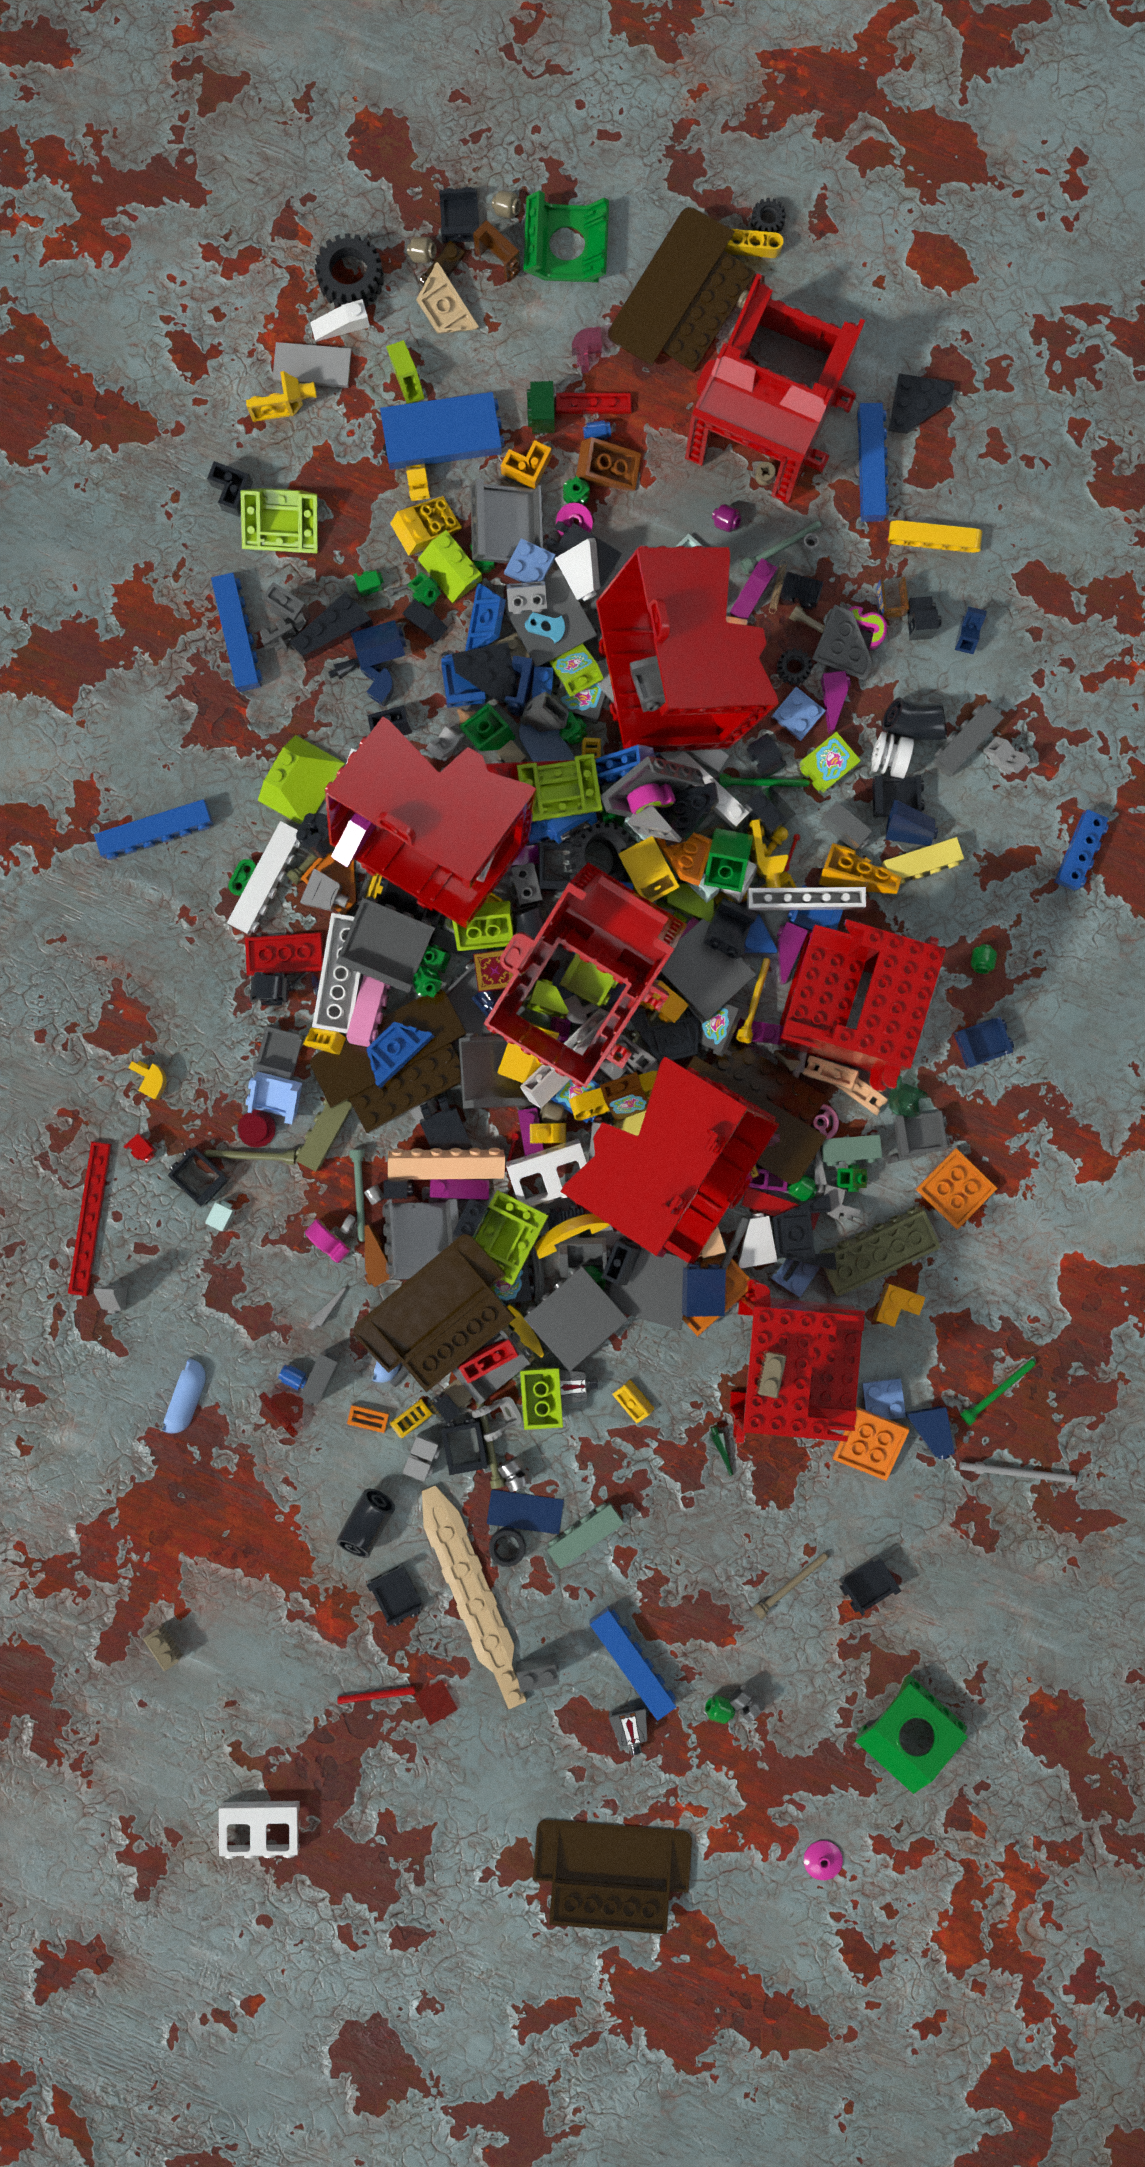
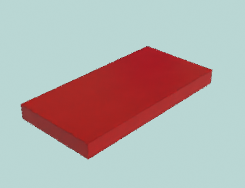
[245,932,323,976]

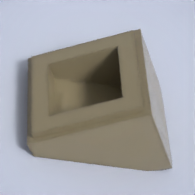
[774,1050,801,1071]

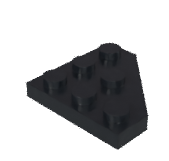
[888,373,955,434]
[451,642,518,703]
[661,782,719,846]

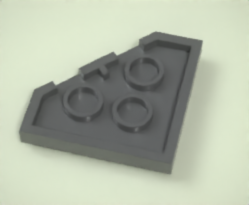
[812,604,873,680]

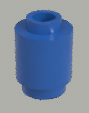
[583,420,611,440]
[278,1365,308,1391]

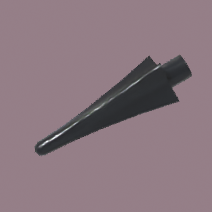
[328,658,360,680]

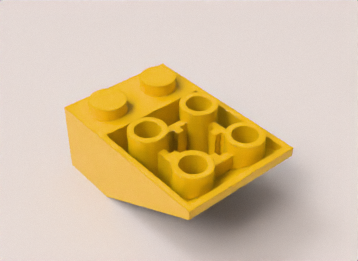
[390,496,462,556]
[618,836,680,902]

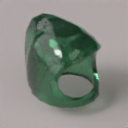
[888,1076,929,1118]

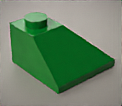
[459,703,516,751]

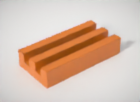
[347,1404,390,1433]

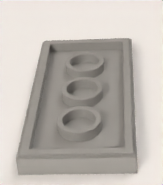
[273,342,352,388]

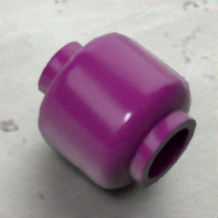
[712,504,742,532]

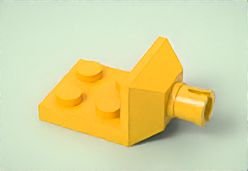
[246,371,317,422]
[747,820,788,888]

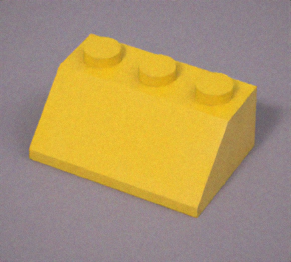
[497,1023,559,1083]

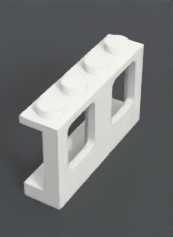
[505,1139,586,1208]
[219,1801,300,1859]

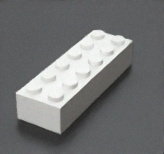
[312,913,363,1033]

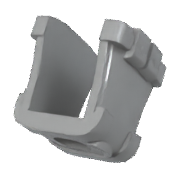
[472,1397,522,1442]

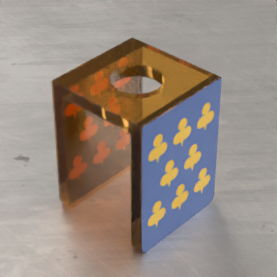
[876,577,909,618]

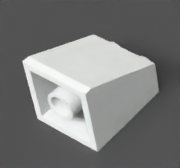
[555,538,600,601]

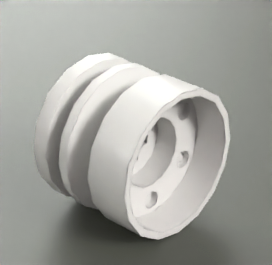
[871,732,914,779]

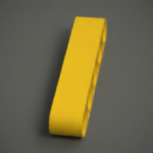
[724,229,783,258]
[888,520,982,553]
[569,1071,658,1120]

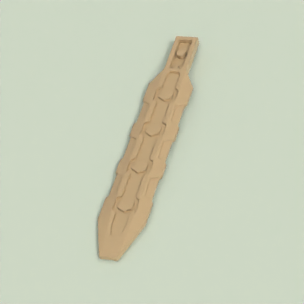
[422,1485,527,1709]

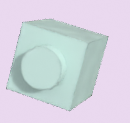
[205,1200,236,1232]

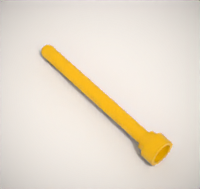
[736,958,770,1043]

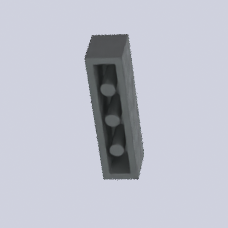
[933,703,1004,777]

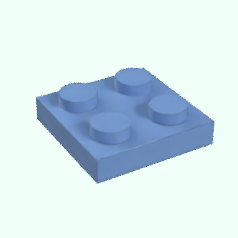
[504,538,556,583]
[772,687,826,741]
[862,1378,906,1420]

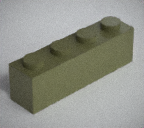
[295,1099,353,1172]

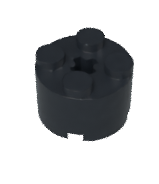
[746,733,787,778]
[296,813,336,858]
[250,972,290,1006]

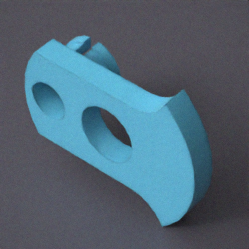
[525,612,565,644]

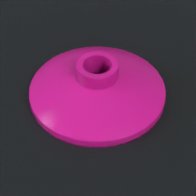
[556,503,593,536]
[804,1840,843,1880]

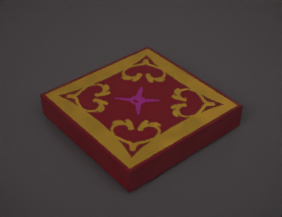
[473,950,513,993]

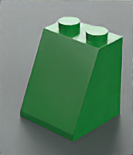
[704,828,754,892]

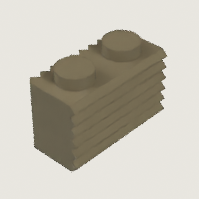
[755,1350,787,1398]
[143,1624,183,1671]

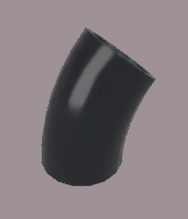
[882,697,947,740]
[512,905,550,972]
[336,1488,395,1558]

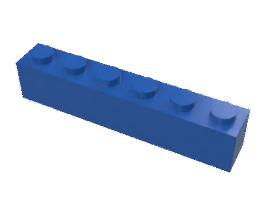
[857,403,889,522]
[211,572,263,692]
[94,799,214,860]
[589,1606,677,1721]

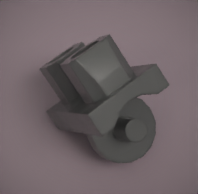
[260,618,297,652]

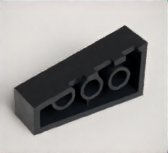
[289,591,374,662]

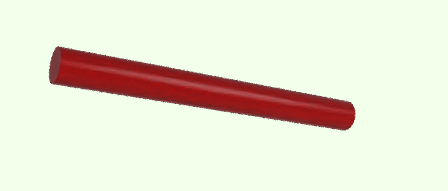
[337,1686,415,1704]

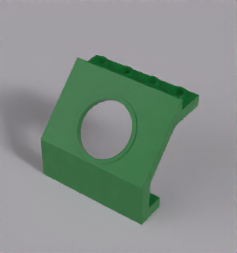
[523,190,609,283]
[855,1674,968,1794]

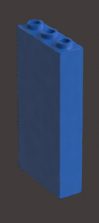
[380,392,505,470]

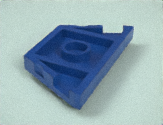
[465,583,506,651]
[743,914,777,953]
[366,1022,434,1088]

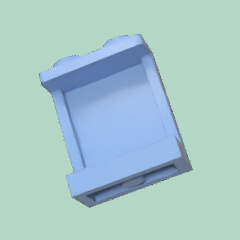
[246,1072,302,1125]

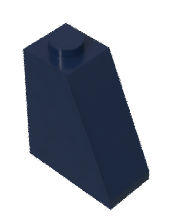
[885,800,938,846]
[905,1405,955,1459]

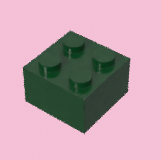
[527,381,555,434]

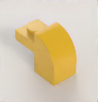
[406,463,430,501]
[128,1060,167,1100]
[530,1123,566,1143]

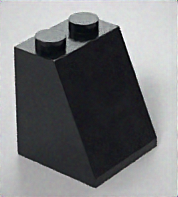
[744,786,796,840]

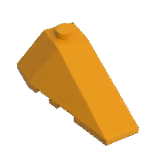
[819,843,902,894]

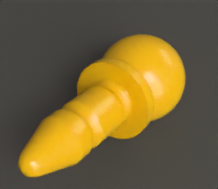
[765,827,789,857]

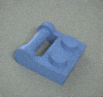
[771,1258,820,1297]

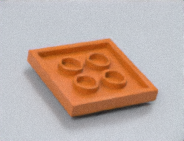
[915,1148,998,1230]
[832,1407,909,1481]

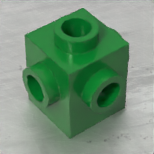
[563,476,590,505]
[407,572,441,606]
[559,711,588,745]
[420,944,451,974]
[412,965,442,998]
[837,1165,868,1192]

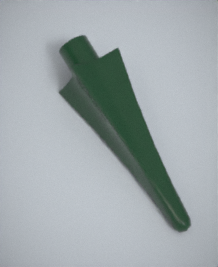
[709,1425,733,1476]

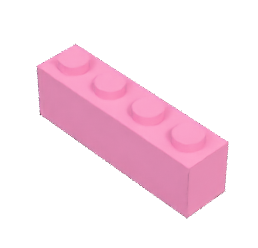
[347,975,392,1047]

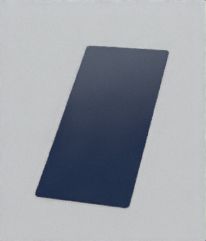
[487,1490,564,1534]

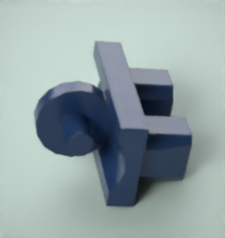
[471,991,498,1017]

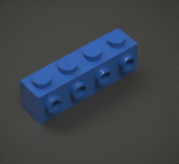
[595,745,654,787]
[1054,809,1109,891]

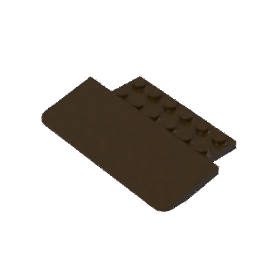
[608,207,755,373]
[310,989,467,1134]
[687,1038,828,1184]
[354,1234,516,1392]
[533,1819,692,1935]

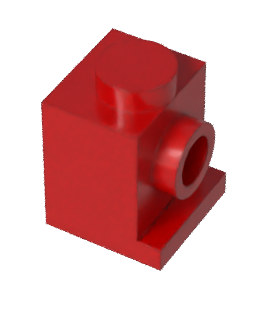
[123,1133,157,1164]

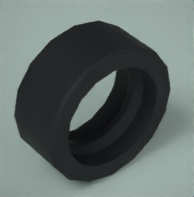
[489,1528,526,1567]

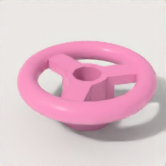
[811,1104,839,1139]

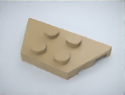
[416,262,479,334]

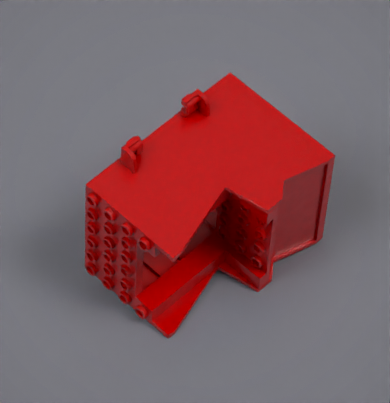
[685,273,866,503]
[596,545,779,753]
[325,717,537,928]
[484,862,688,1088]
[779,919,946,1092]
[560,1056,780,1264]
[729,1278,865,1444]

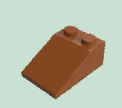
[576,437,641,491]
[364,1224,389,1287]

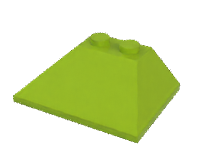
[241,488,318,553]
[258,735,345,825]
[517,753,602,822]
[475,1190,549,1285]

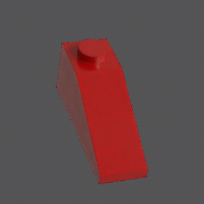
[458,1339,519,1384]

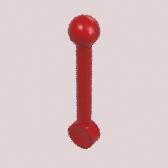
[783,834,801,872]
[505,1133,519,1172]

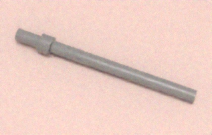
[959,1462,1076,1483]

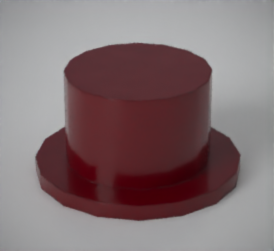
[237,1110,276,1148]

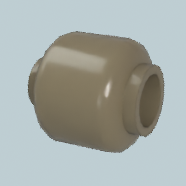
[492,191,521,219]
[407,237,436,264]
[539,1100,568,1124]

